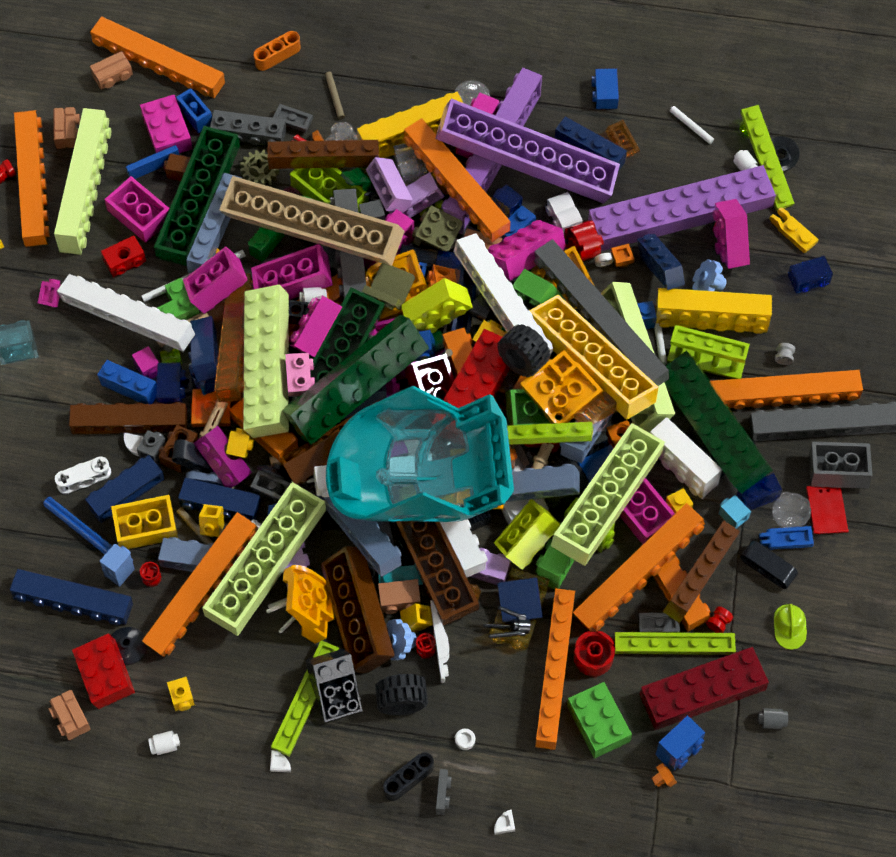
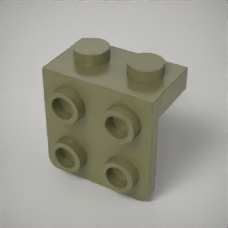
[412,205,463,252]
[362,263,415,310]

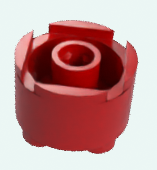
[564,220,604,262]
[574,631,615,678]

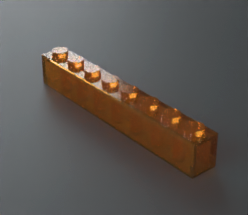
[214,273,254,402]

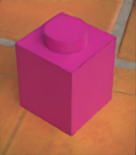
[132,346,161,379]

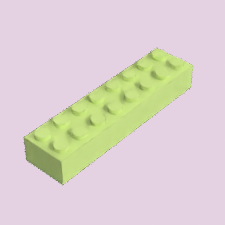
[54,108,111,255]
[601,282,675,433]
[243,284,289,438]
[551,423,665,566]
[203,482,326,636]

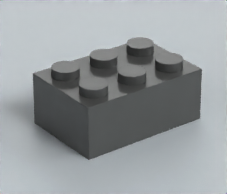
[809,442,873,489]

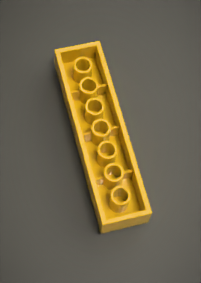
[529,295,659,420]

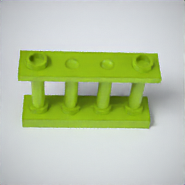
[667,325,750,379]

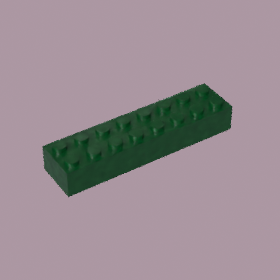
[154,126,240,266]
[289,287,385,432]
[282,315,429,445]
[664,350,773,494]

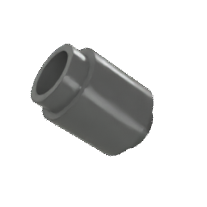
[758,708,788,729]

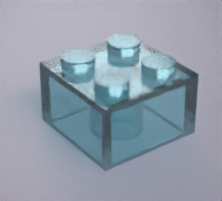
[0,320,39,365]

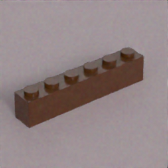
[268,140,379,169]
[69,402,187,434]
[663,521,740,623]

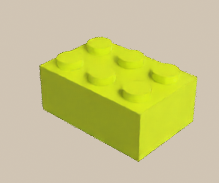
[401,278,473,333]
[494,499,561,570]

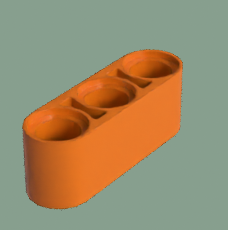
[254,31,301,71]

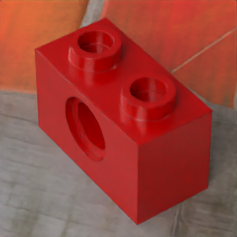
[101,236,146,277]

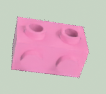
[285,353,315,397]

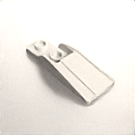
[430,600,449,683]

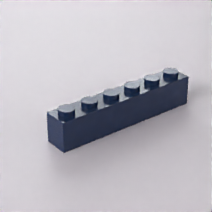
[10,569,133,625]

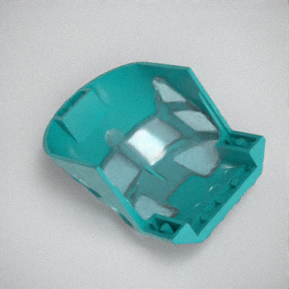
[326,386,514,522]

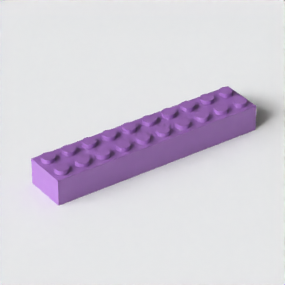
[441,68,542,234]
[435,99,620,204]
[588,165,776,251]

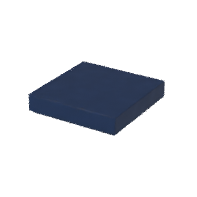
[498,578,542,622]

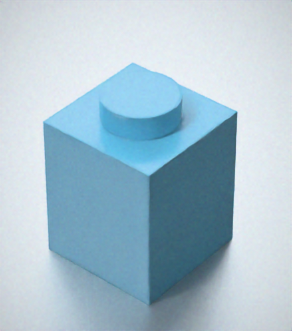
[719,495,751,529]

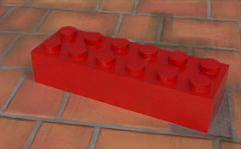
[431,329,510,448]

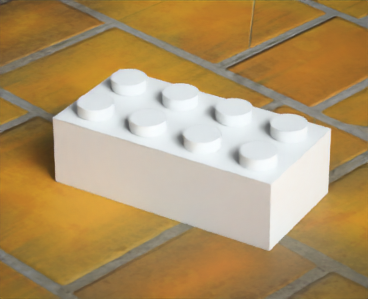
[650,417,722,499]

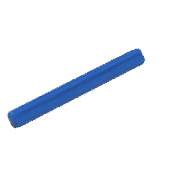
[43,497,112,554]

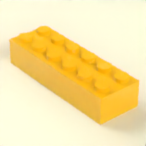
[357,91,463,158]
[655,288,772,334]

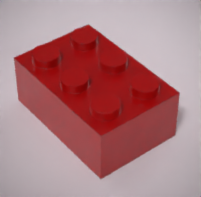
[72,633,135,709]

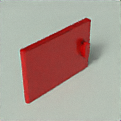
[806,486,849,534]

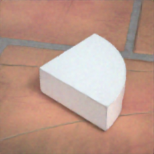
[124,433,143,456]
[270,750,291,772]
[494,810,515,835]

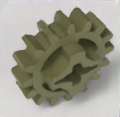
[240,150,280,185]

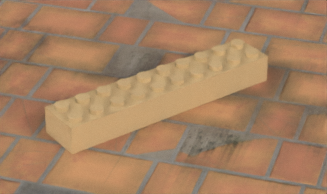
[219,176,405,266]

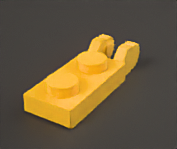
[769,207,819,253]

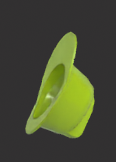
[774,604,807,650]

